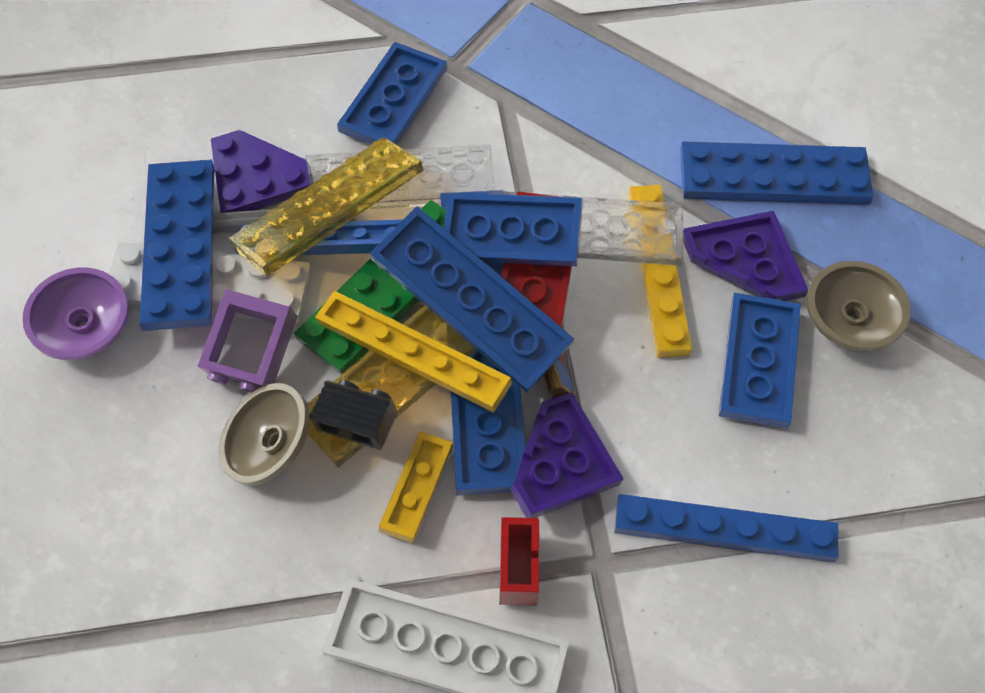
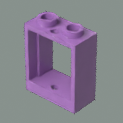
[197,289,298,393]

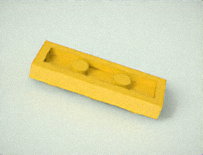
[379,431,453,544]

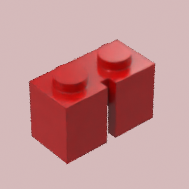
[499,517,539,606]

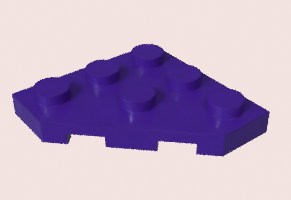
[211,130,315,213]
[681,210,808,301]
[511,392,624,518]

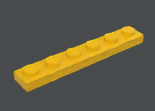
[628,185,692,358]
[315,291,512,413]

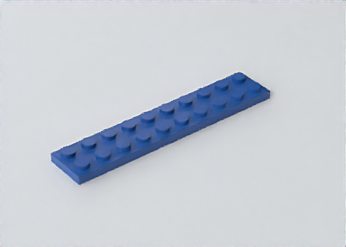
[440,190,525,496]

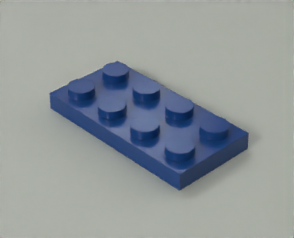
[337,42,447,153]
[444,193,583,267]
[718,292,801,429]

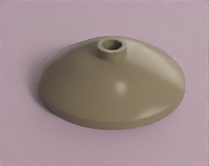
[807,261,911,352]
[219,383,309,486]

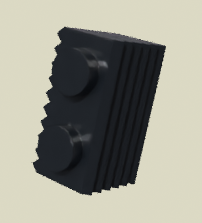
[309,380,398,450]

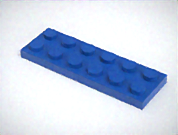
[680,141,874,204]
[139,159,215,331]
[370,206,574,393]

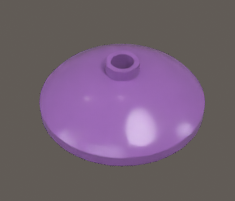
[23,267,129,360]

